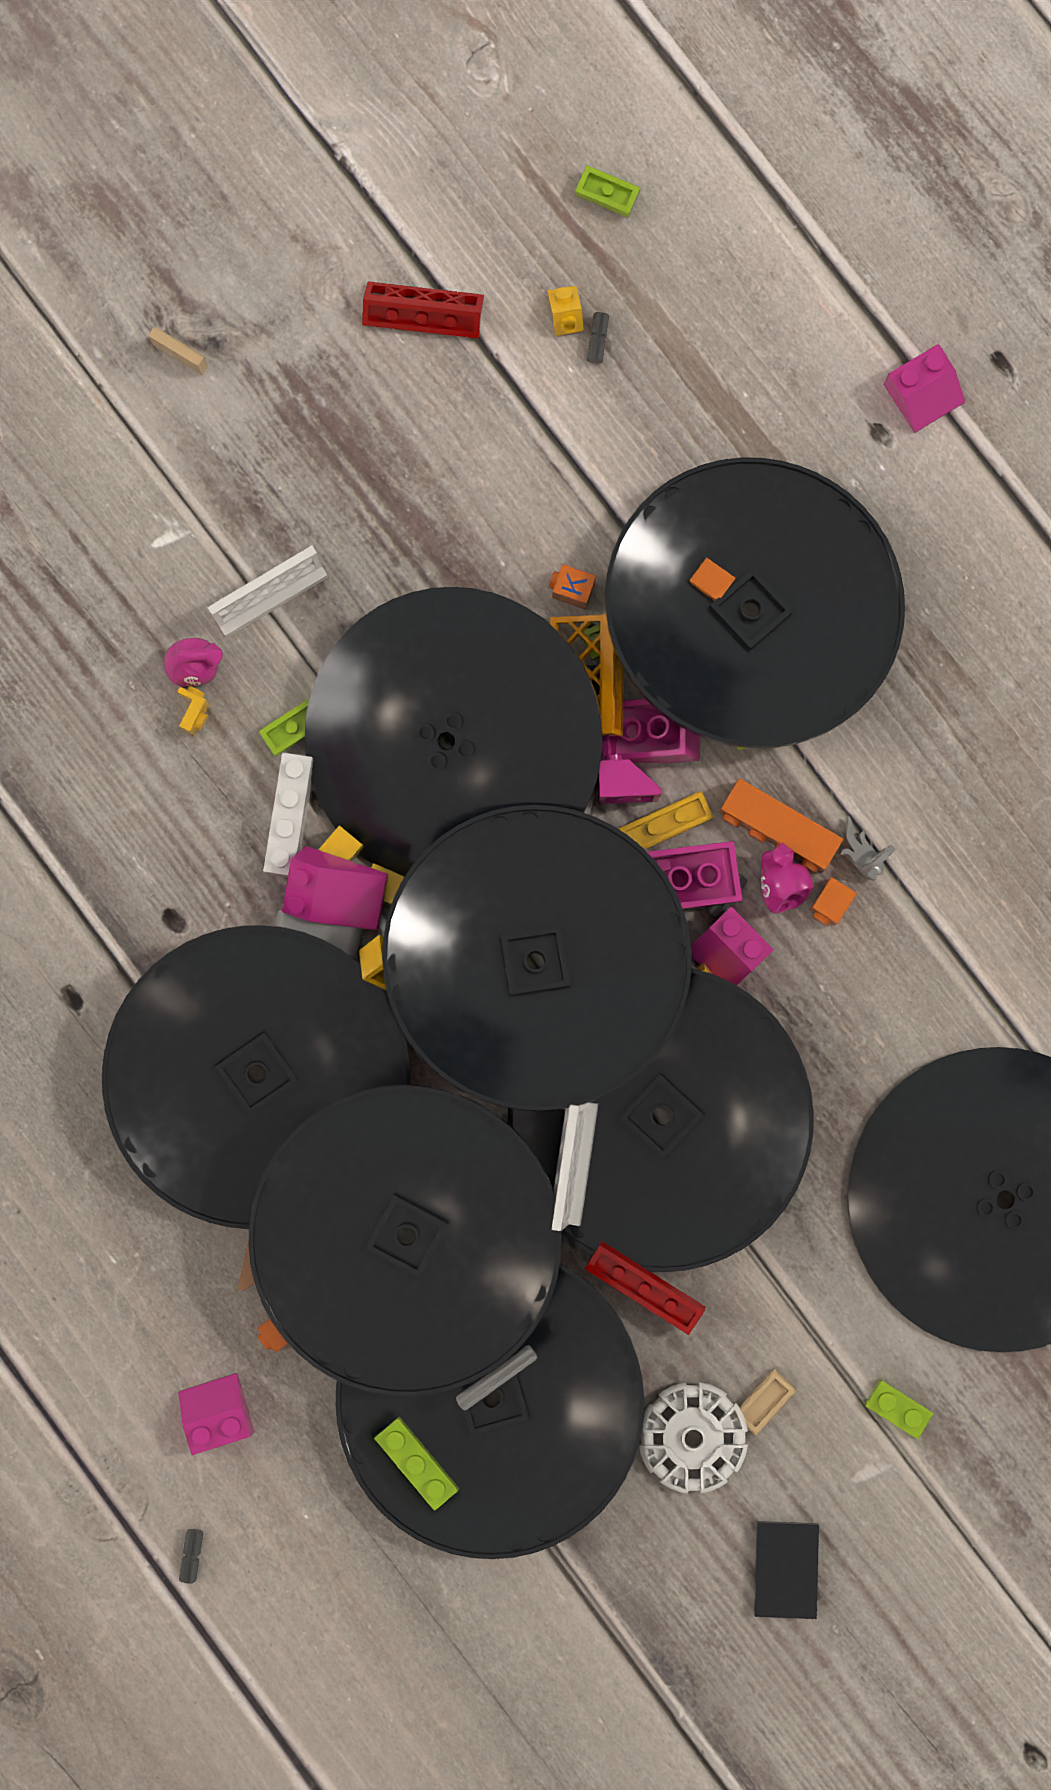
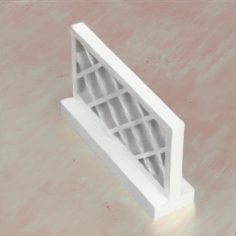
[207,546,328,638]
[552,1102,599,1231]

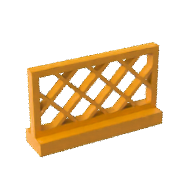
[550,613,624,736]

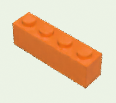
[719,778,843,874]

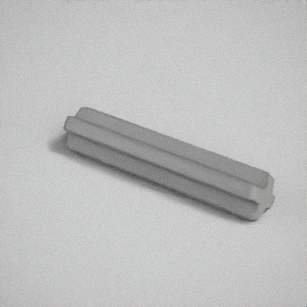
[456,1345,537,1411]

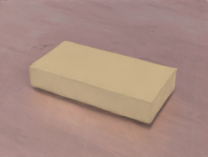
[148,327,208,375]
[733,1368,797,1436]

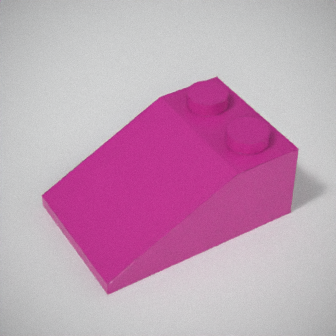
[603,699,700,763]
[647,841,742,910]
[282,846,389,930]

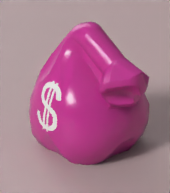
[164,637,223,688]
[760,842,813,914]

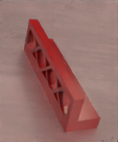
[362,281,484,339]
[585,1241,706,1335]

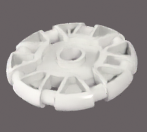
[639,1382,748,1494]

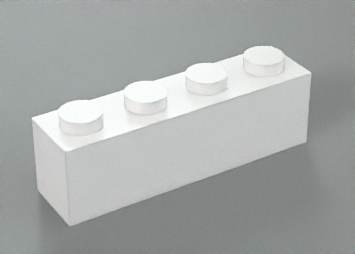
[263,753,313,878]

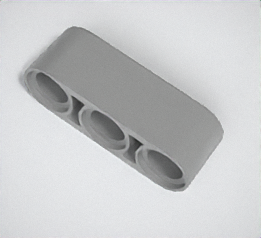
[275,910,363,959]

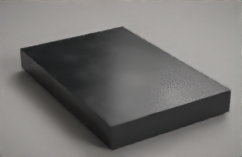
[754,1521,819,1619]

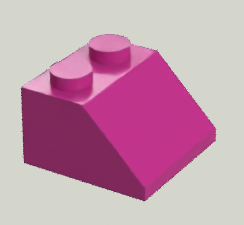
[883,344,965,433]
[597,755,661,805]
[691,907,774,986]
[178,1373,255,1455]

